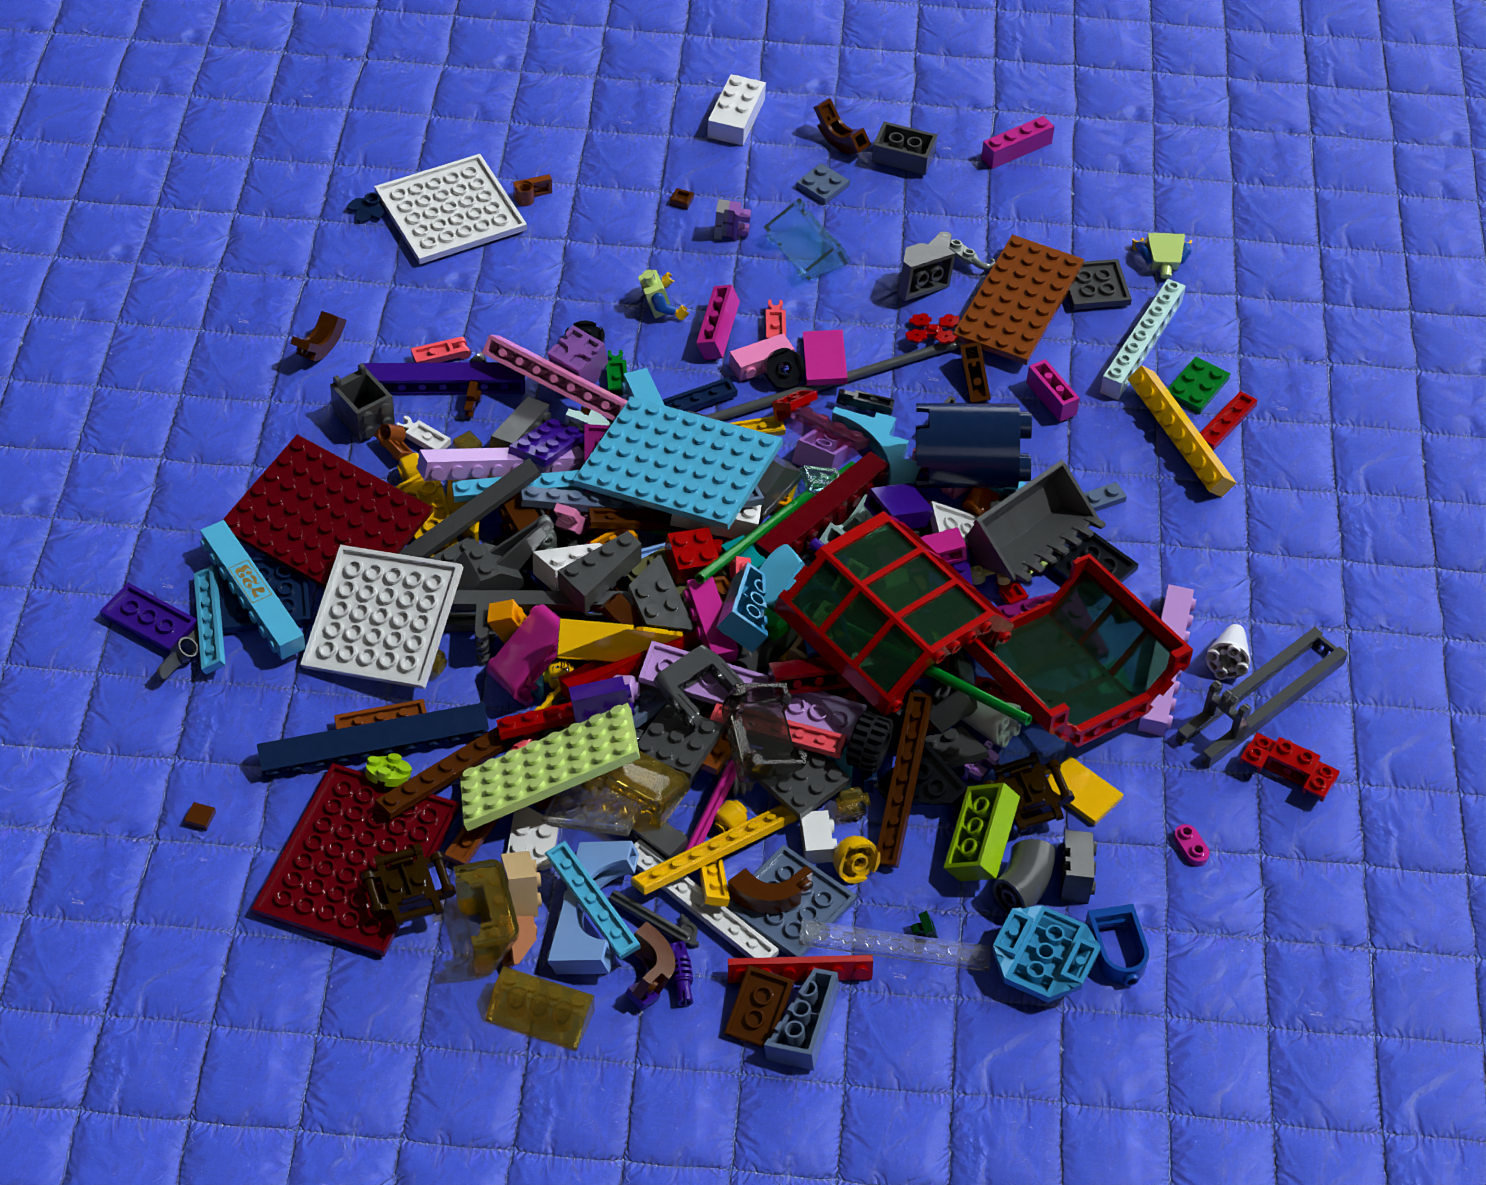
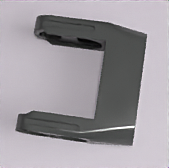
[654,645,748,730]

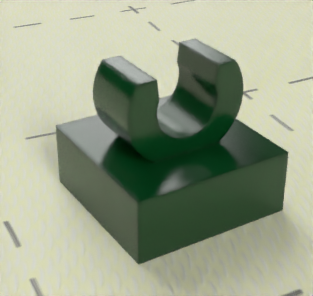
[910,911,940,944]

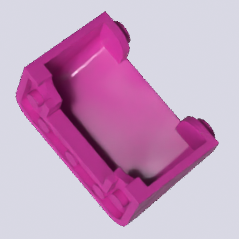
[487,604,560,707]

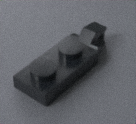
[836,389,895,415]

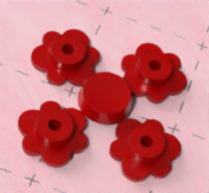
[905,313,961,344]

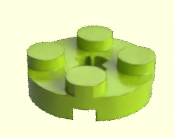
[365,753,412,787]

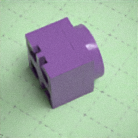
[547,325,608,384]

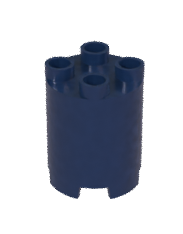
[915,403,1032,489]

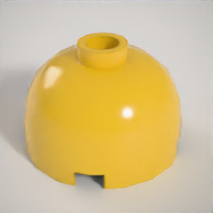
[833,835,880,884]

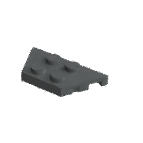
[627,555,695,633]
[925,726,990,769]

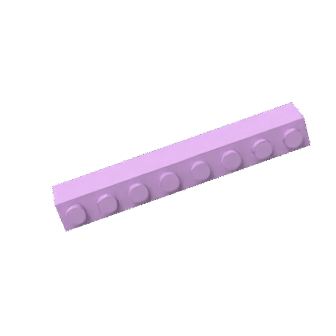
[417,446,584,481]
[1137,584,1196,737]

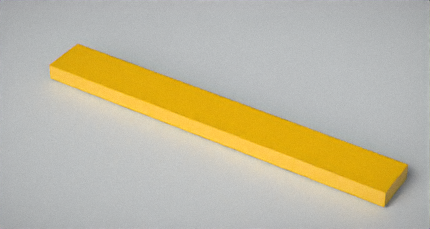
[631,804,798,895]

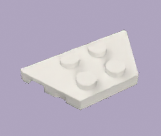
[507,806,559,871]

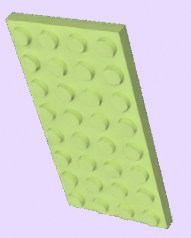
[460,703,640,831]

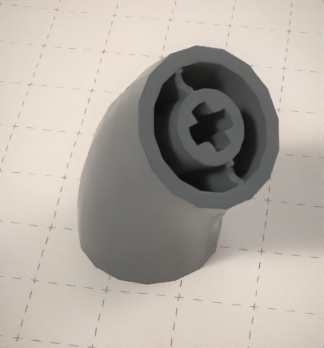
[992,839,1055,915]

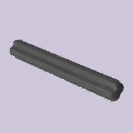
[609,890,691,945]

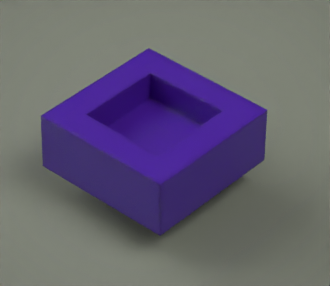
[626,980,661,1010]

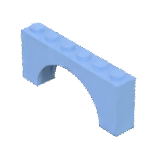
[547,841,639,974]

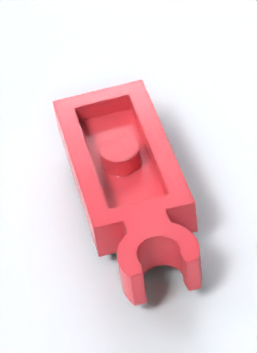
[765,300,786,339]

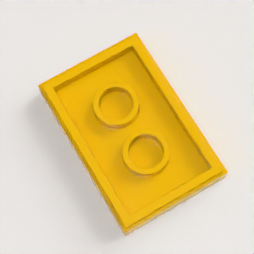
[1047,756,1124,826]

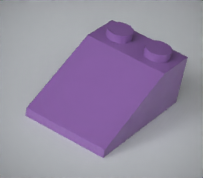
[792,425,858,478]

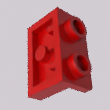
[772,390,818,422]

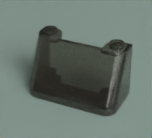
[722,683,807,783]

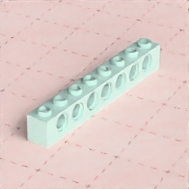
[1100,279,1186,400]

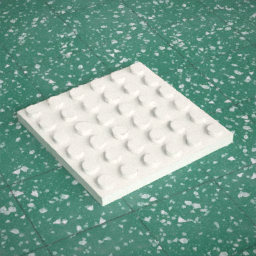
[374,154,527,264]
[300,545,464,689]

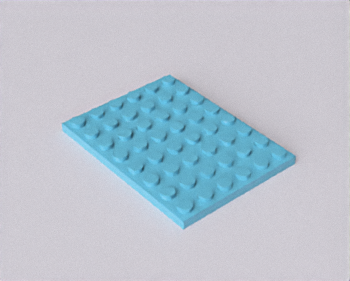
[573,397,783,530]

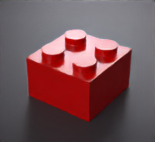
[664,527,719,584]

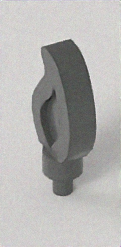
[680,914,699,948]

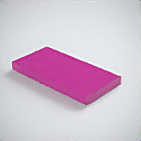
[803,330,848,386]

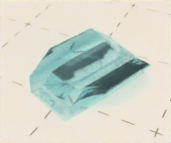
[800,465,840,494]

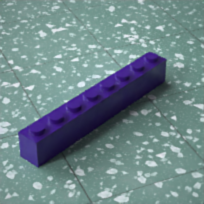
[363,362,525,395]

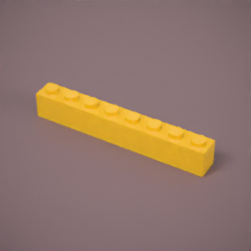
[1127,365,1236,497]

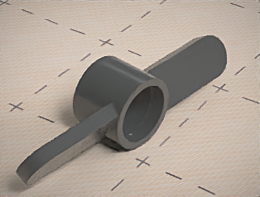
[157,627,199,679]

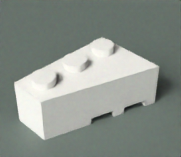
[533,543,602,591]

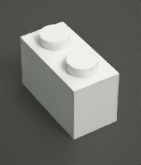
[799,810,837,863]

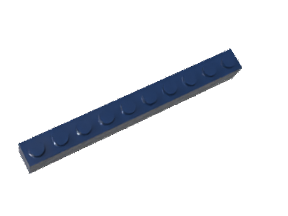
[257,702,489,776]

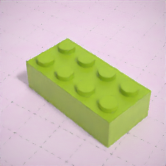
[944,783,1020,881]

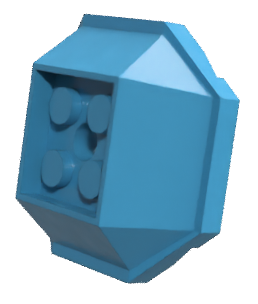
[992,905,1101,1003]

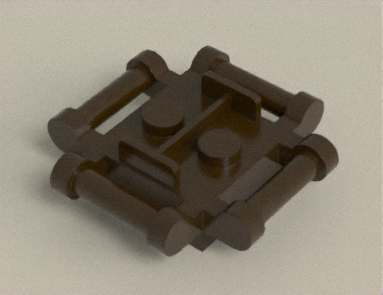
[981,751,1075,833]
[360,843,456,927]

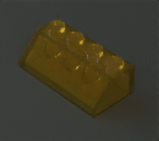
[486,966,595,1051]

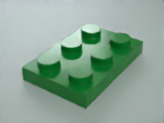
[1168,356,1231,414]

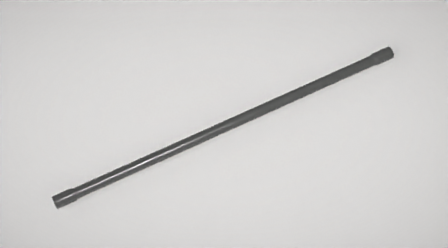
[708,340,965,421]

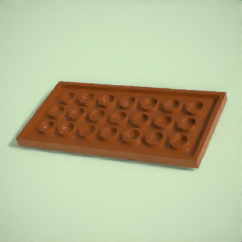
[953,234,1085,365]

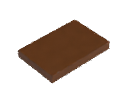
[724,965,795,1048]

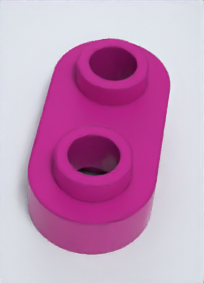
[1174,824,1210,866]

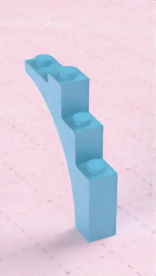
[831,407,921,487]

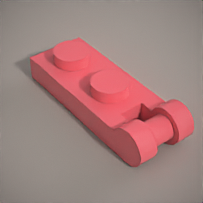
[411,337,471,363]

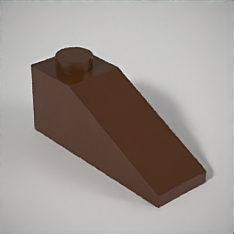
[960,342,991,403]

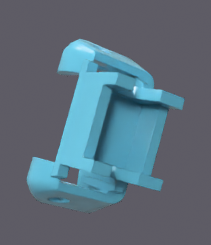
[759,544,822,619]

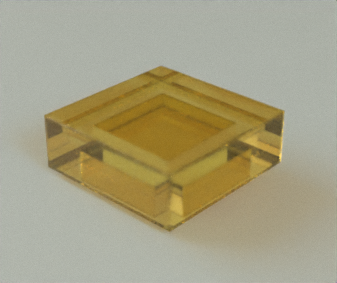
[453,430,482,449]

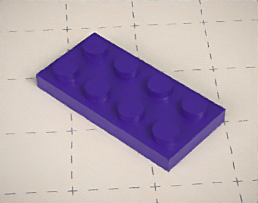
[508,419,584,468]
[100,582,198,653]

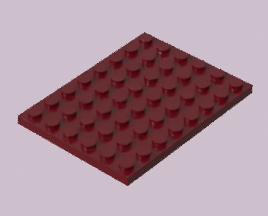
[223,434,434,589]
[252,763,460,957]

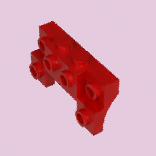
[1239,733,1340,802]

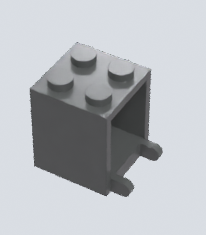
[330,363,395,442]

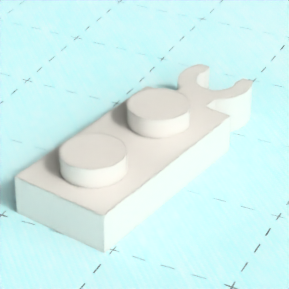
[396,416,451,450]

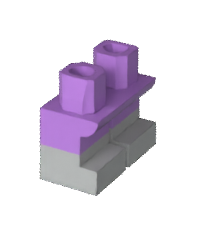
[714,199,751,241]

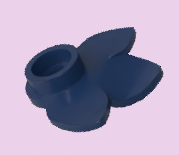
[347,192,385,222]

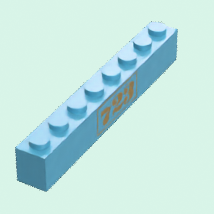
[199,520,306,660]

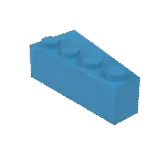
[716,562,768,653]

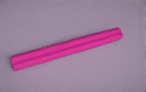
[684,760,740,852]

